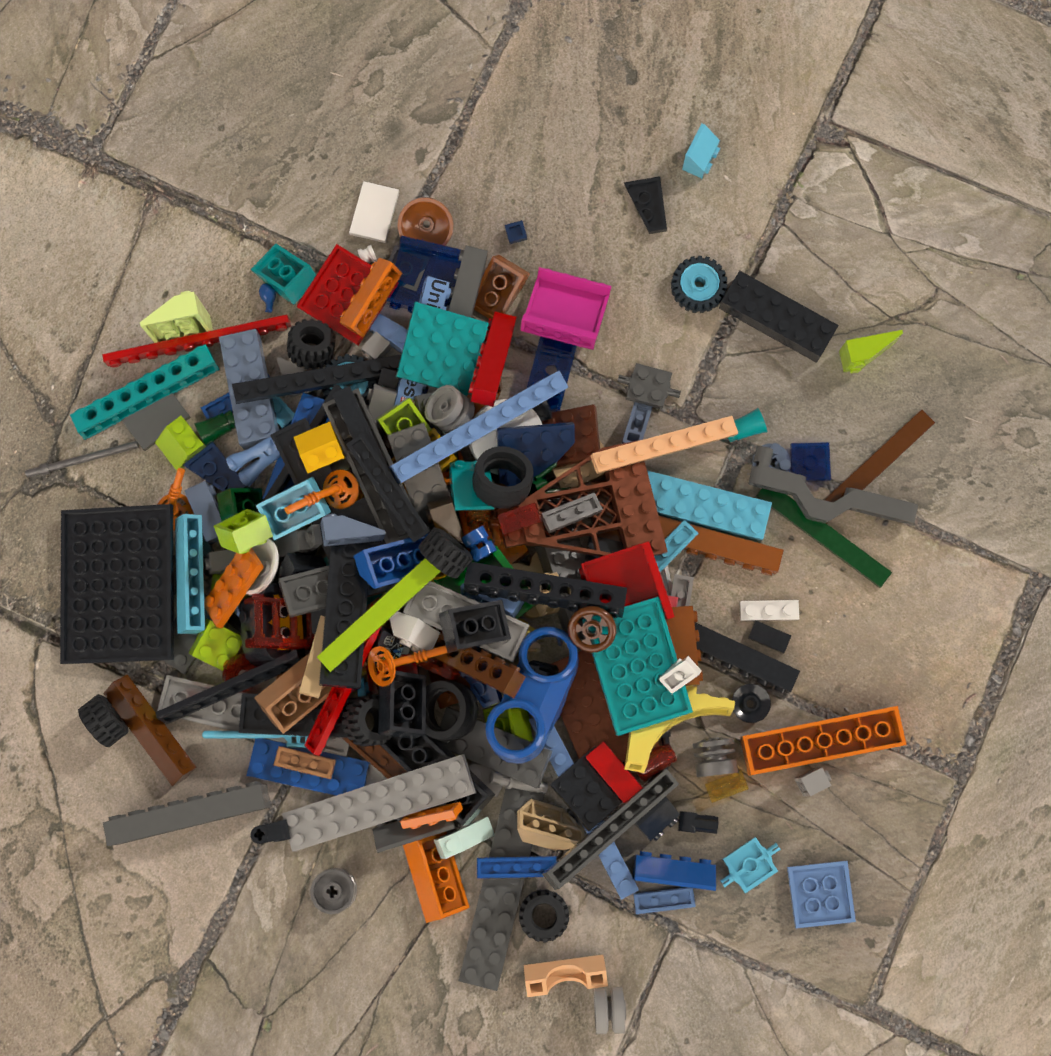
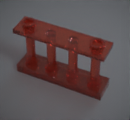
[244,594,315,650]

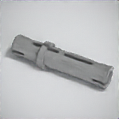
[489,771,548,794]

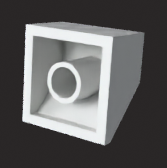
[390,612,440,653]

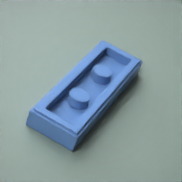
[633,887,695,914]

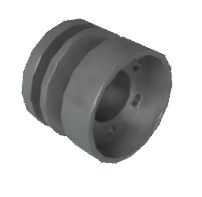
[692,737,738,777]

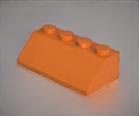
[340,258,403,337]
[403,831,470,923]

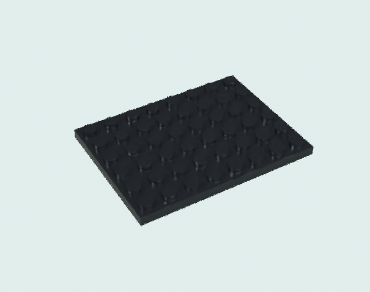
[60,504,174,664]

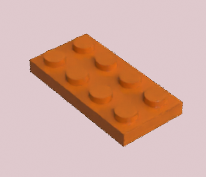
[204,548,264,628]

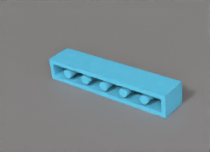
[175,514,205,634]

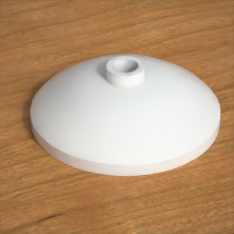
[246,539,279,595]

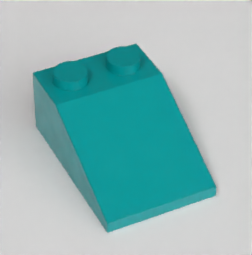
[251,244,316,305]
[449,460,494,510]

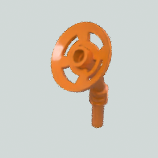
[157,468,194,531]
[284,470,359,514]
[368,645,447,687]

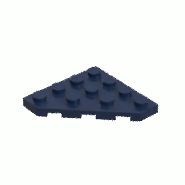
[496,422,575,487]

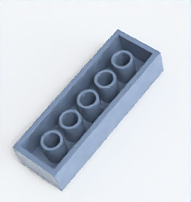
[219,329,279,450]

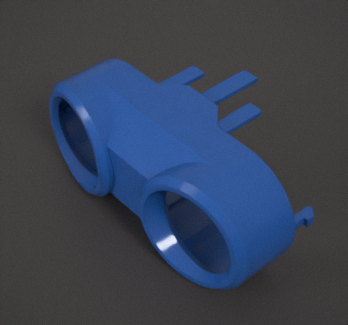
[486,627,579,764]

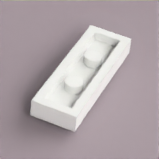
[740,600,799,621]

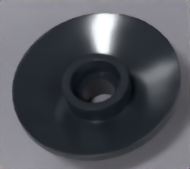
[732,684,771,723]

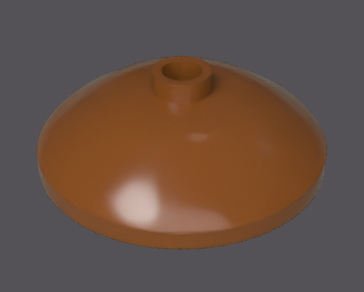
[398,197,454,254]

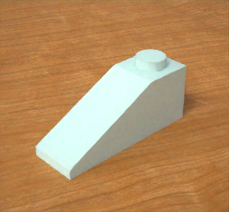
[434,817,495,859]

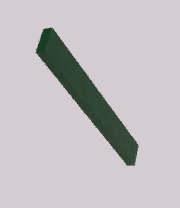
[756,488,892,588]

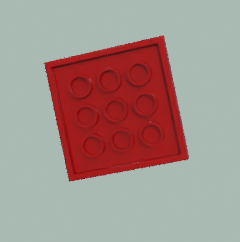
[296,244,399,346]

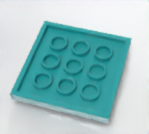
[396,302,489,396]

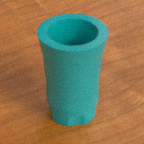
[728,408,768,443]

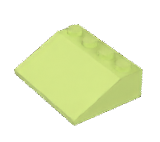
[140,291,213,343]

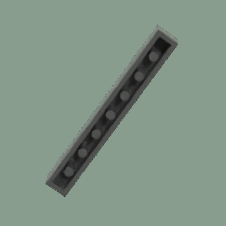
[542,769,679,890]

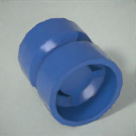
[461,526,497,563]

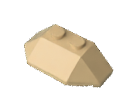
[517,799,584,851]

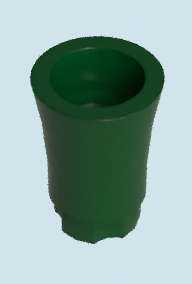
[194,410,236,447]

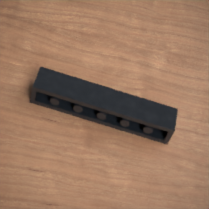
[694,622,800,695]

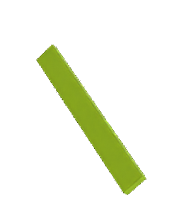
[317,558,441,672]

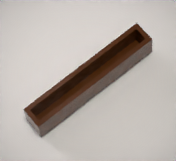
[103,674,197,787]

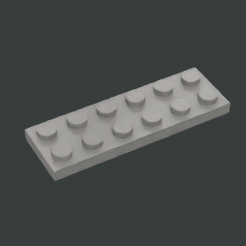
[403,581,530,662]

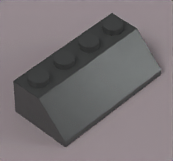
[373,805,457,853]

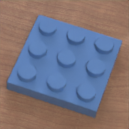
[787,861,856,928]

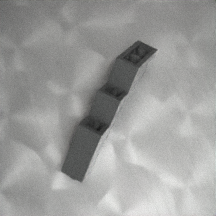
[203,524,323,575]

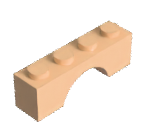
[524,955,608,997]

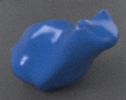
[259,283,276,313]

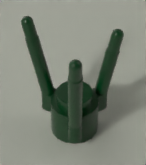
[529,463,572,495]

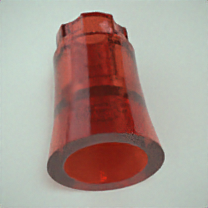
[636,744,677,782]

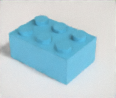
[256,477,331,540]

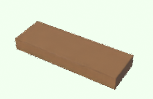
[274,746,336,779]

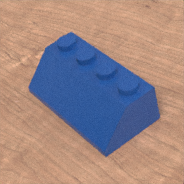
[354,533,429,589]
[633,851,716,891]

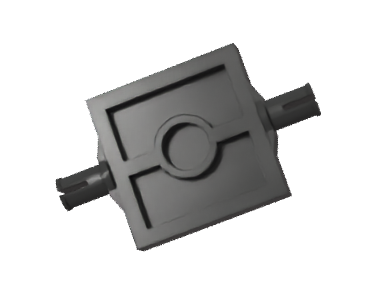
[617,363,681,409]

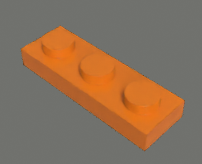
[400,802,463,829]

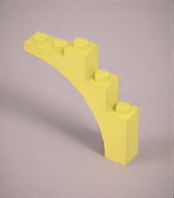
[624,686,735,773]

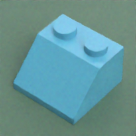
[682,123,720,179]

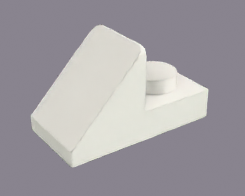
[659,656,702,694]

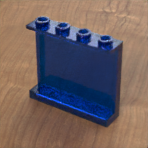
[386,235,461,313]

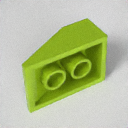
[839,330,903,374]

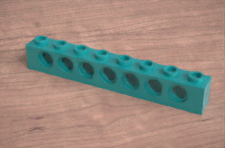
[70,344,220,440]

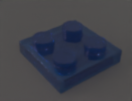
[790,442,831,482]

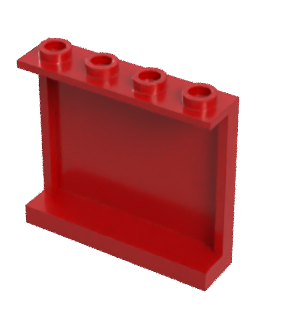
[579,541,675,620]

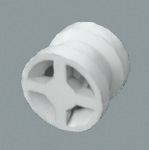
[357,245,377,263]

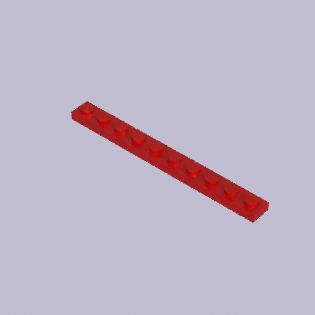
[102,314,291,368]

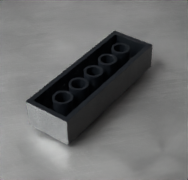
[719,270,839,363]
[380,734,496,826]

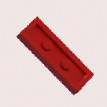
[586,741,642,803]

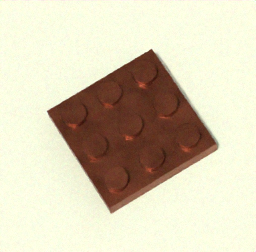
[541,404,600,468]

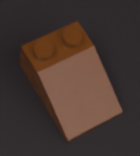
[474,255,530,319]

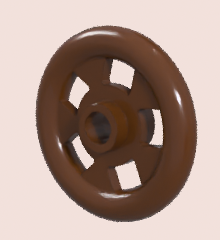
[568,606,616,653]

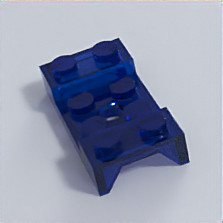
[527,336,577,412]

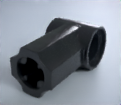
[678,811,719,834]

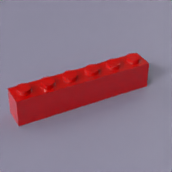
[469,311,517,407]

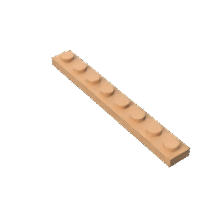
[590,416,738,474]

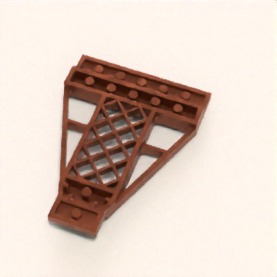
[497,440,668,557]

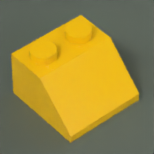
[294,422,346,473]

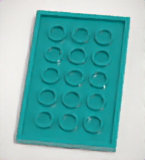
[582,597,693,736]

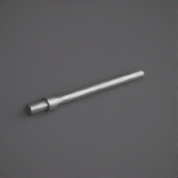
[25,441,139,478]

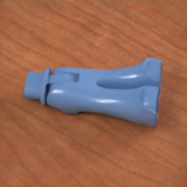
[226,437,280,487]

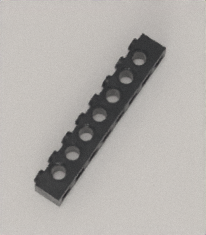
[464,562,627,618]

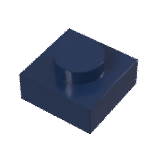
[505,220,527,244]

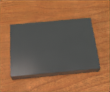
[122,393,191,451]

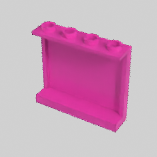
[520,267,611,350]

